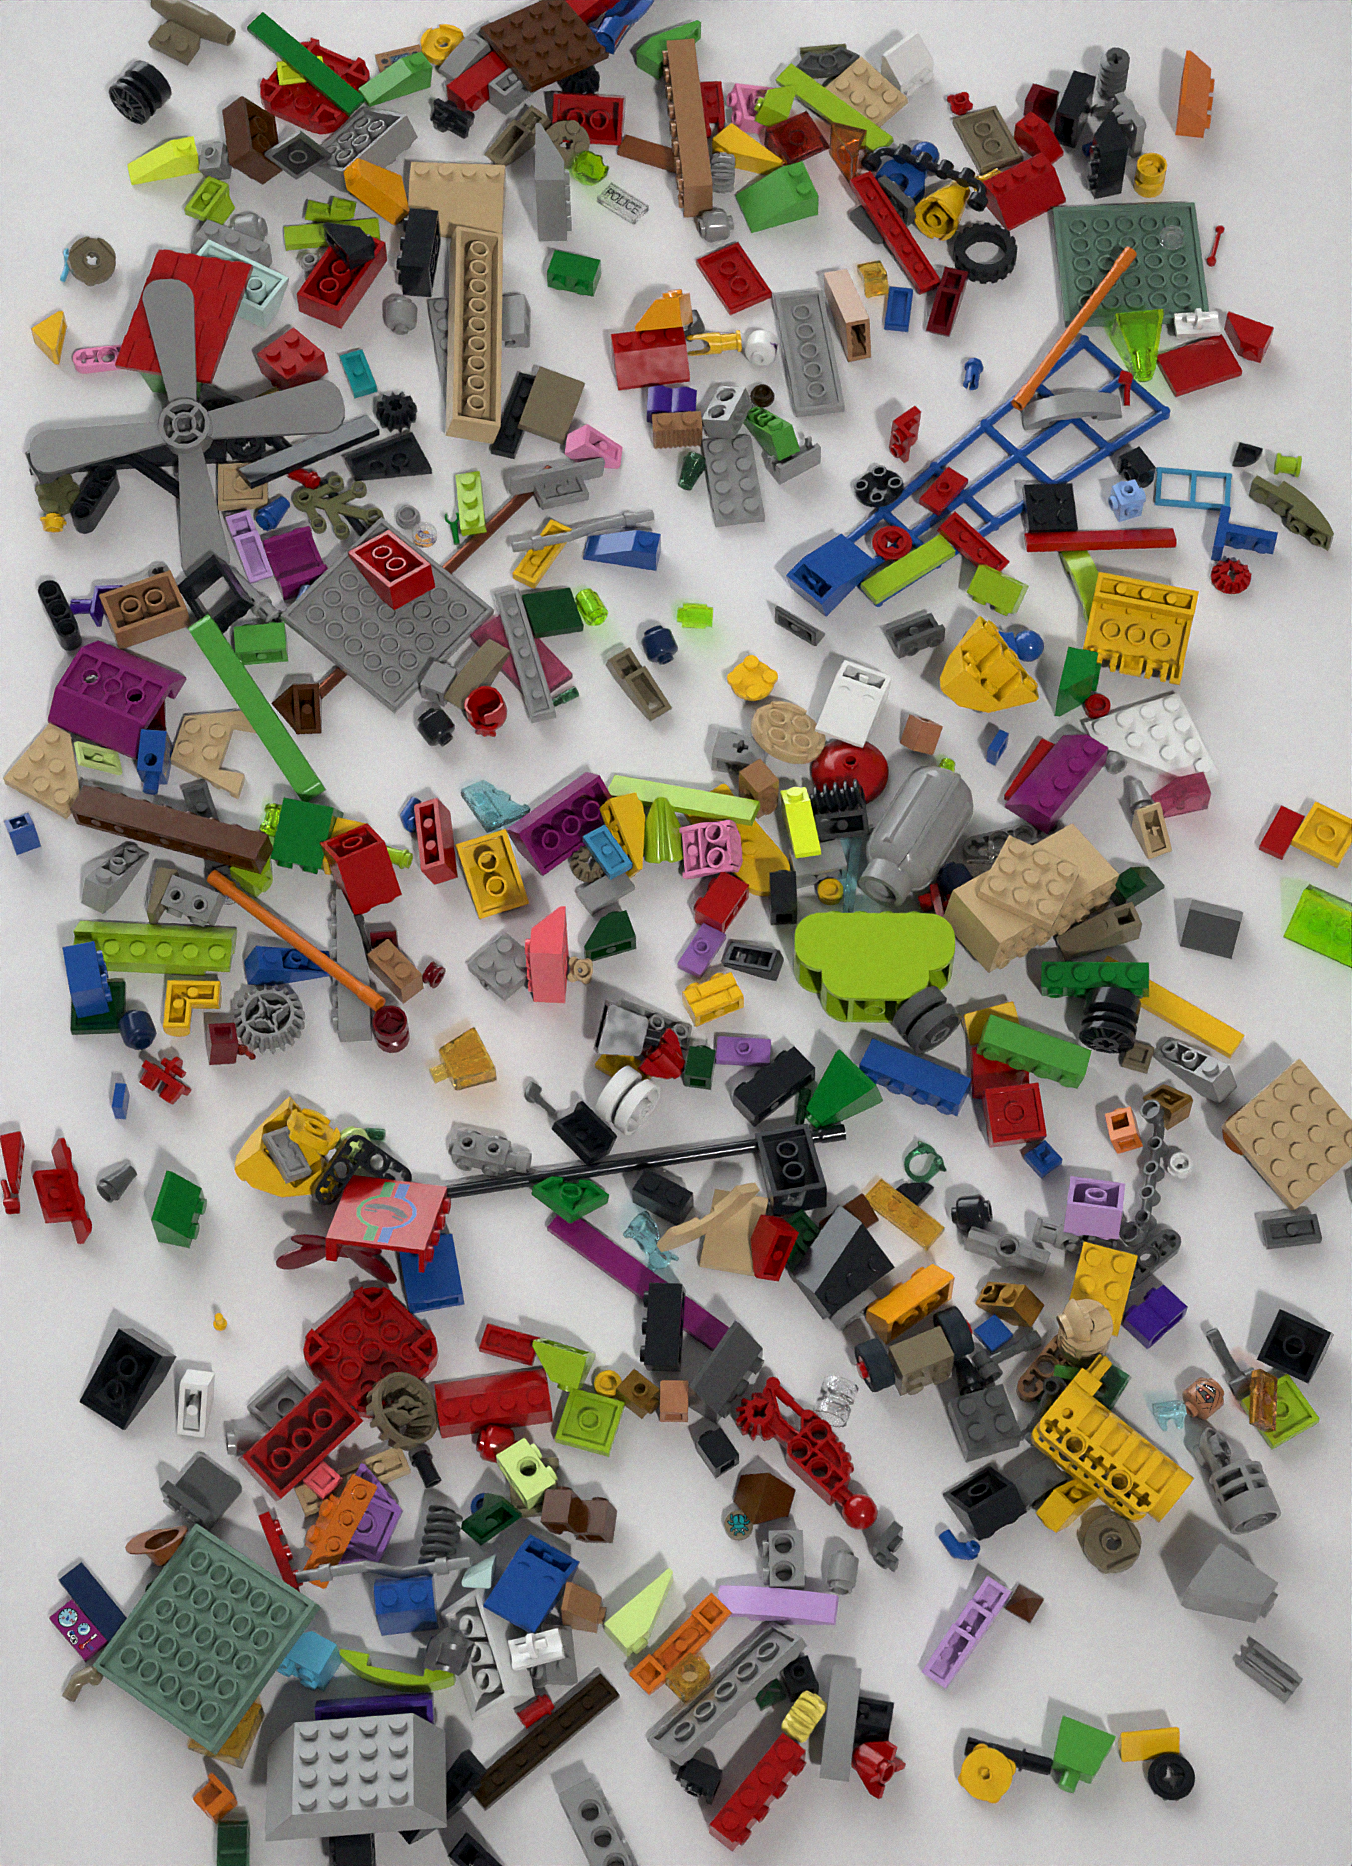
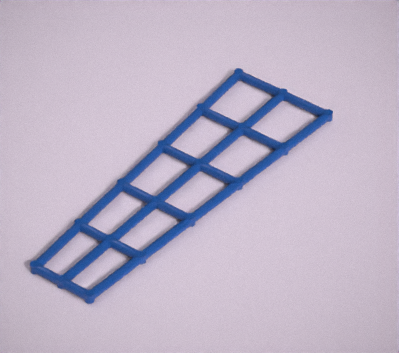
[846,335,1171,607]

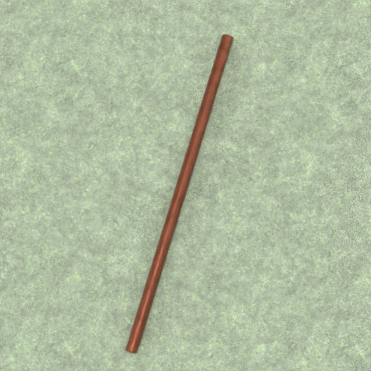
[319,465,552,699]

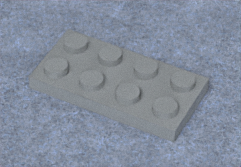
[702,435,765,527]

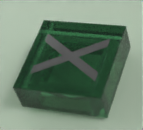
[754,1678,786,1711]

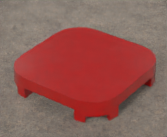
[260,38,370,134]
[303,1286,439,1418]

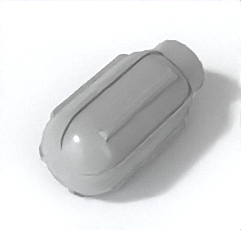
[858,766,973,908]

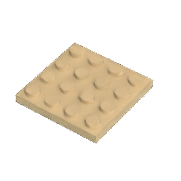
[1221,1058,1352,1211]

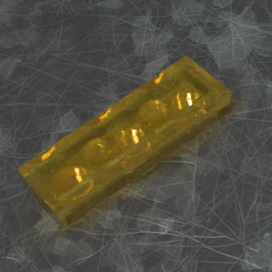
[865,1179,945,1251]

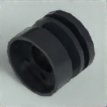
[108,60,172,125]
[1079,987,1141,1054]

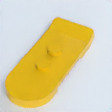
[684,784,790,897]

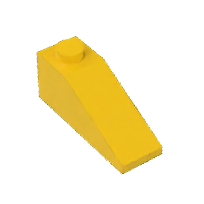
[712,123,783,175]
[599,792,645,879]

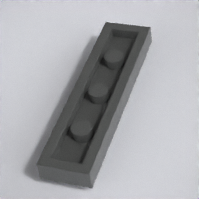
[182,782,232,876]

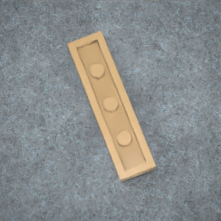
[294,1448,411,1517]

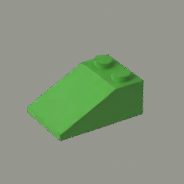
[736,161,819,233]

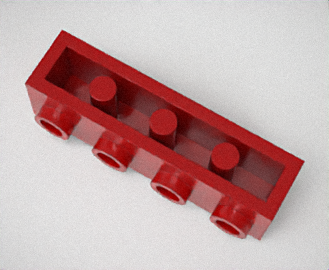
[709,1732,807,1852]

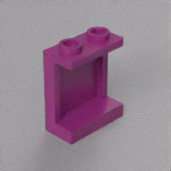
[263,526,328,601]

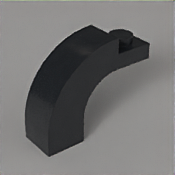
[398,1749,487,1845]

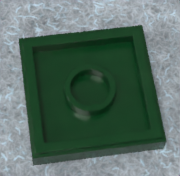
[522,587,584,639]
[70,981,127,1035]

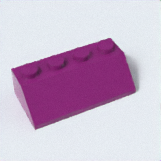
[1005,734,1108,834]
[506,772,612,876]

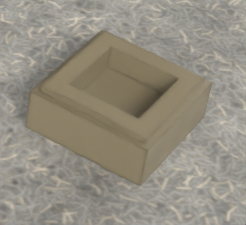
[1121,1042,1155,1074]

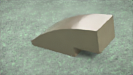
[484,105,552,167]
[443,639,511,712]
[606,647,672,722]

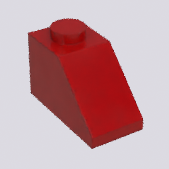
[1014,111,1064,165]
[1224,311,1274,364]
[751,1214,799,1282]

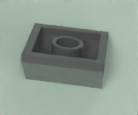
[1180,899,1243,959]

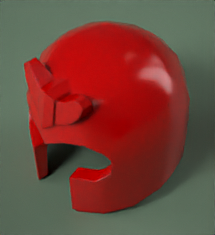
[464,686,508,737]

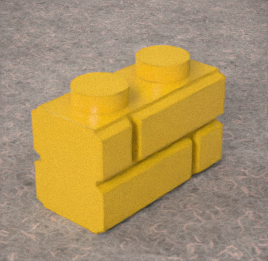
[682,972,744,1027]

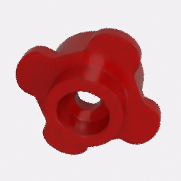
[947,92,973,115]

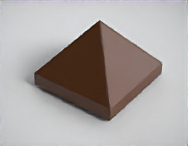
[1005,1584,1044,1624]

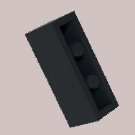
[733,1046,815,1127]
[640,1283,686,1372]

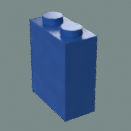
[399,1233,464,1314]

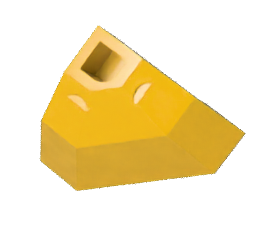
[939,616,1039,713]

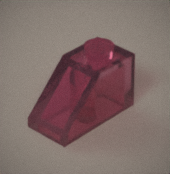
[1151,771,1211,818]

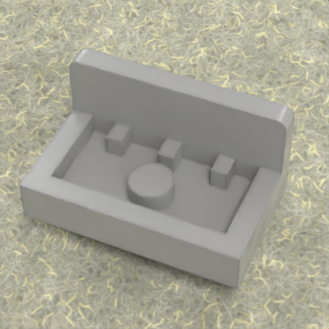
[528,1624,578,1689]

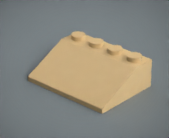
[408,162,507,238]

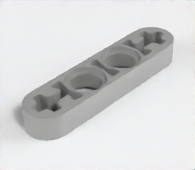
[963,822,1061,863]

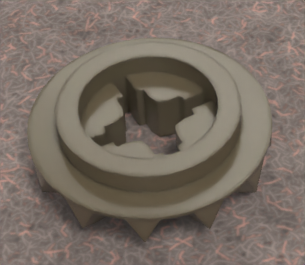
[570,846,606,883]

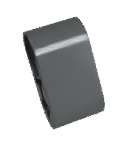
[1012,1457,1068,1511]

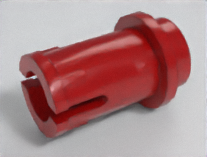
[288,468,321,490]
[516,1694,555,1729]

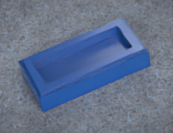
[884,286,913,332]

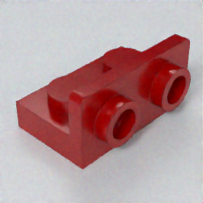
[889,406,921,463]

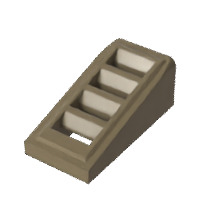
[147,867,179,924]

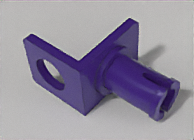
[70,585,123,627]

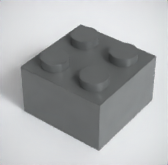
[947,1384,1022,1462]

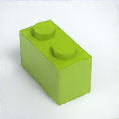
[966,564,1029,616]

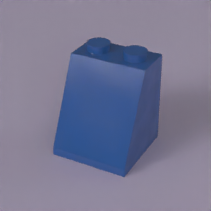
[374,1574,439,1636]

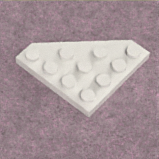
[1083,693,1219,788]

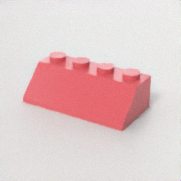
[525,906,569,1003]

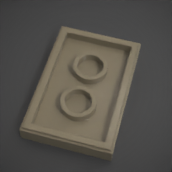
[952,105,1024,175]
[517,366,585,445]

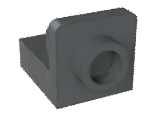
[872,1520,904,1572]

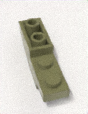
[1249,475,1334,551]

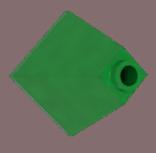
[805,1049,883,1129]

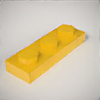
[513,519,572,589]

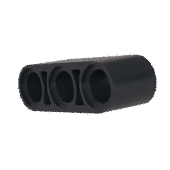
[71,464,120,534]
[38,580,82,651]

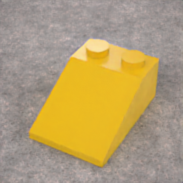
[455,829,529,919]

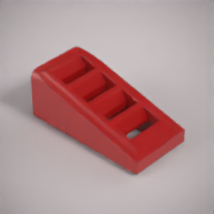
[0,1131,25,1195]

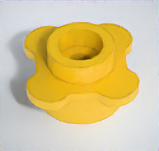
[40,513,67,533]

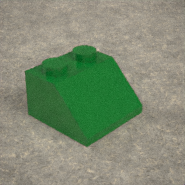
[1054,646,1102,717]
[151,1170,207,1248]

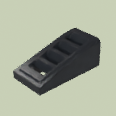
[723,941,784,981]

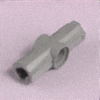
[964,1227,1051,1276]

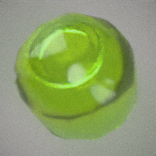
[571,151,609,186]

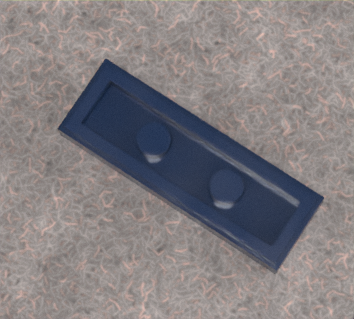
[59,1562,127,1643]

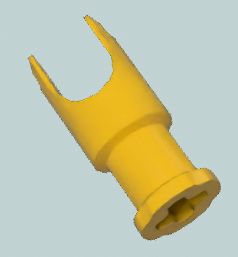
[686,330,742,356]

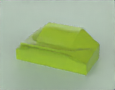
[184,176,235,225]

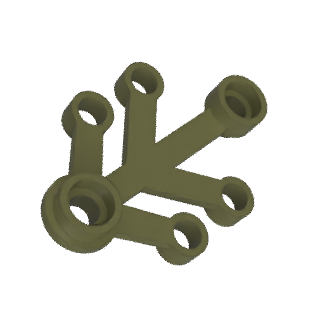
[293,475,385,540]

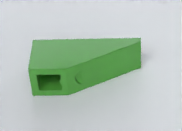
[743,407,800,461]

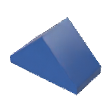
[4,813,41,855]

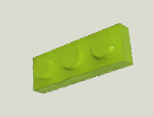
[455,471,487,536]

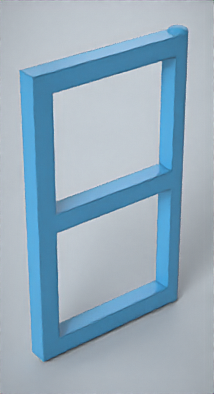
[1155,467,1232,511]

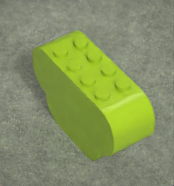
[794,911,955,1023]

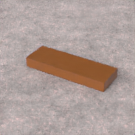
[617,135,677,173]

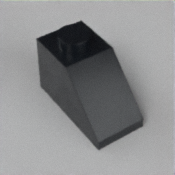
[323,222,375,271]
[814,809,870,842]

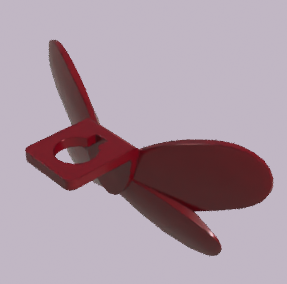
[276,1234,397,1284]

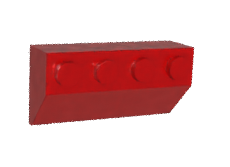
[434,1368,553,1438]

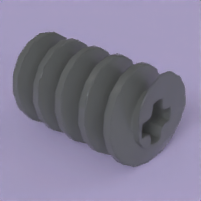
[1096,47,1130,98]
[418,1505,463,1564]

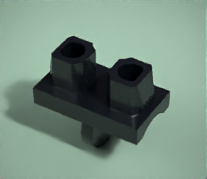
[431,98,475,139]

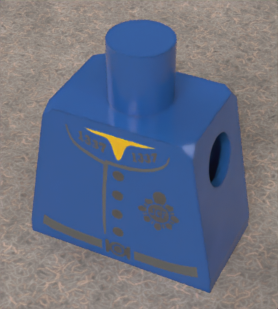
[137,729,174,795]

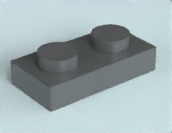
[1261,1214,1322,1249]

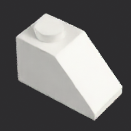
[177,1369,215,1438]

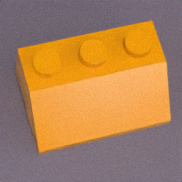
[866,1264,955,1345]

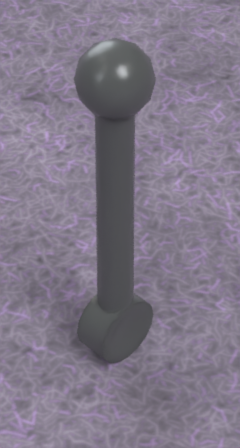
[355,915,372,961]

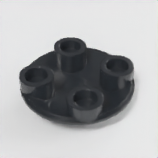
[854,465,904,507]

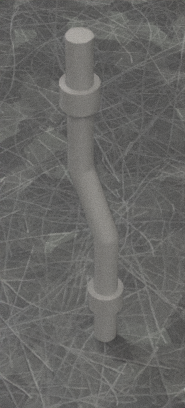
[511,510,654,553]
[296,1556,472,1583]

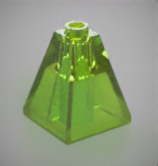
[1109,309,1164,382]

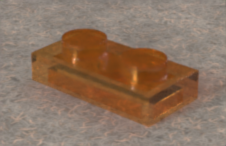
[1249,1369,1278,1433]

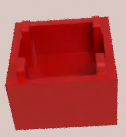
[981,1082,1047,1148]

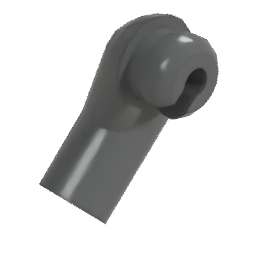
[684,309,705,342]

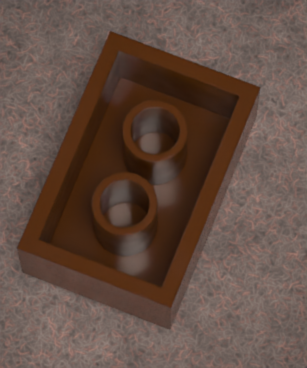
[222,96,283,185]

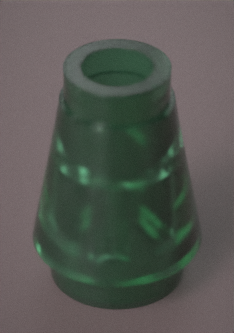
[678,452,706,491]

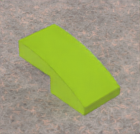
[305,197,356,222]

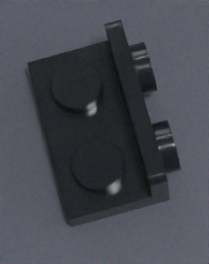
[853,1697,894,1744]

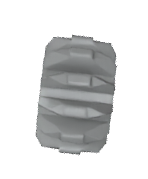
[711,152,735,193]

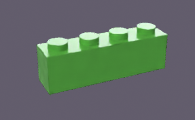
[976,1014,1092,1089]

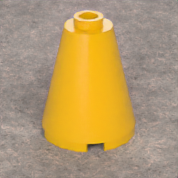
[914,180,970,241]

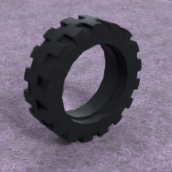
[953,222,1017,284]

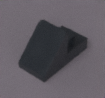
[447,1832,502,1866]

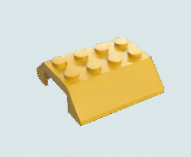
[1083,572,1199,685]

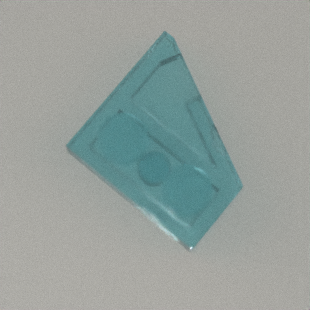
[461,780,530,833]

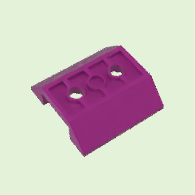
[47,640,187,760]

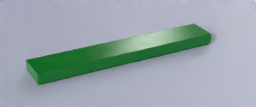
[247,12,365,117]

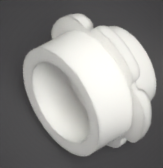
[1167,1152,1194,1179]

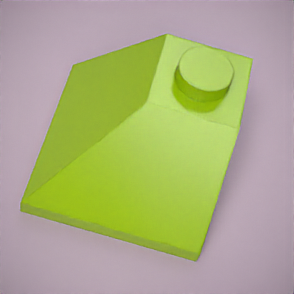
[532,1338,596,1392]

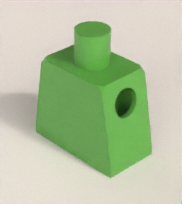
[1052,1715,1116,1793]

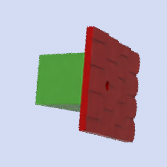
[115,249,254,400]

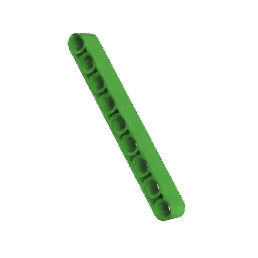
[188,614,326,802]

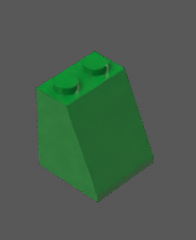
[270,798,344,874]

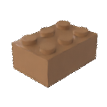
[99,570,191,650]

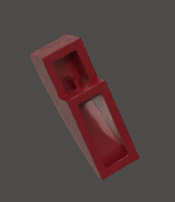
[926,267,968,337]

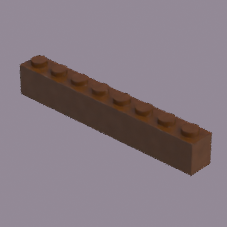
[70,785,273,874]

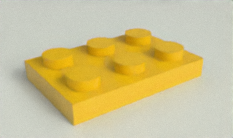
[1069,1242,1138,1337]

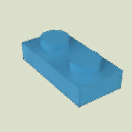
[583,825,632,880]

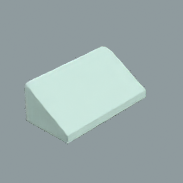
[462,1554,497,1589]

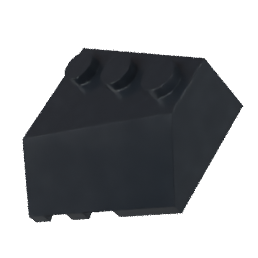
[790,1205,895,1320]

